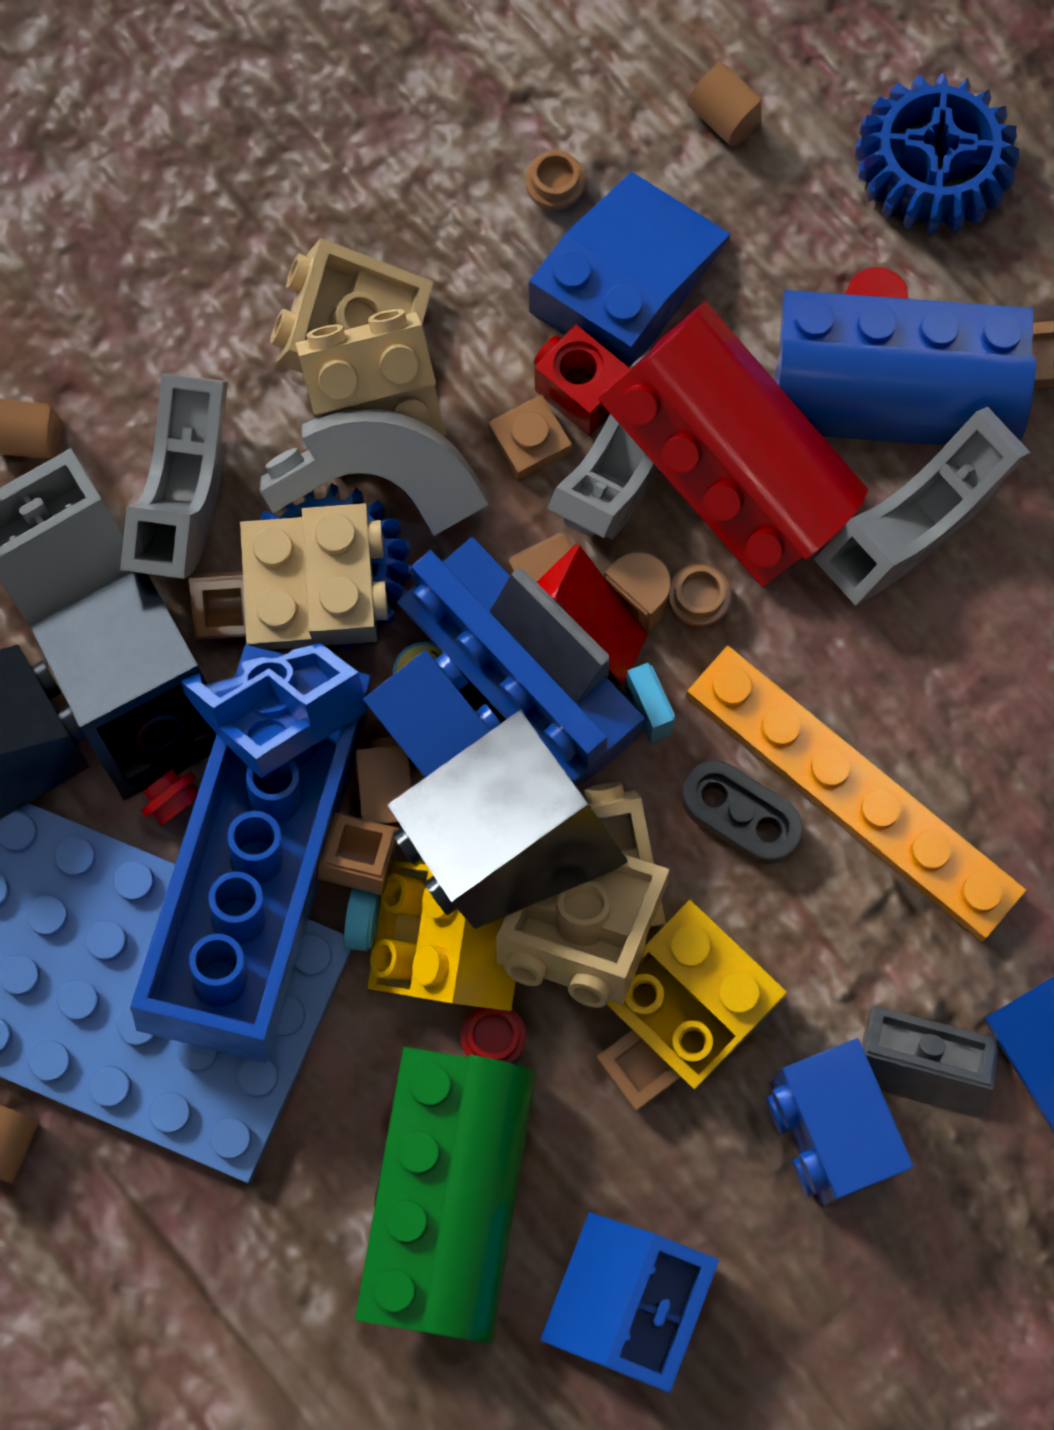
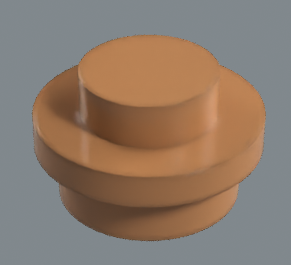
[525,150,585,210]
[668,564,731,627]

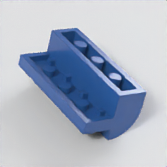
[774,290,1036,446]
[396,537,645,786]

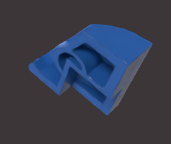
[181,643,368,778]

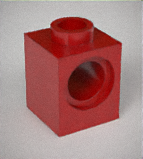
[534,324,630,436]

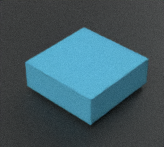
[625,662,675,744]

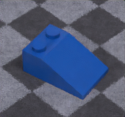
[529,171,731,368]

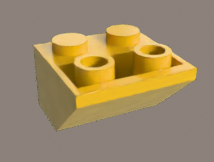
[367,861,516,1011]
[606,899,787,1090]

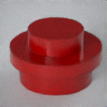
[140,769,198,826]
[460,1007,526,1064]

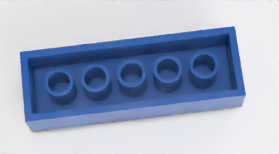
[130,645,371,1063]

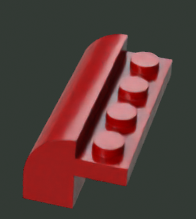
[598,301,868,588]

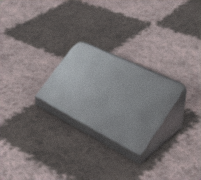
[490,568,609,704]
[861,1005,999,1117]

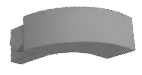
[547,350,658,540]
[120,373,228,579]
[814,407,1031,606]
[260,408,489,536]

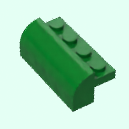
[355,1047,536,1344]

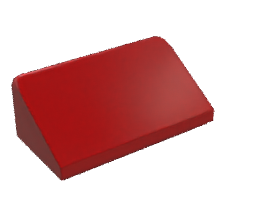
[537,544,647,685]

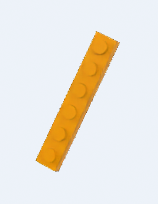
[685,645,1026,942]

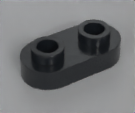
[682,761,802,864]

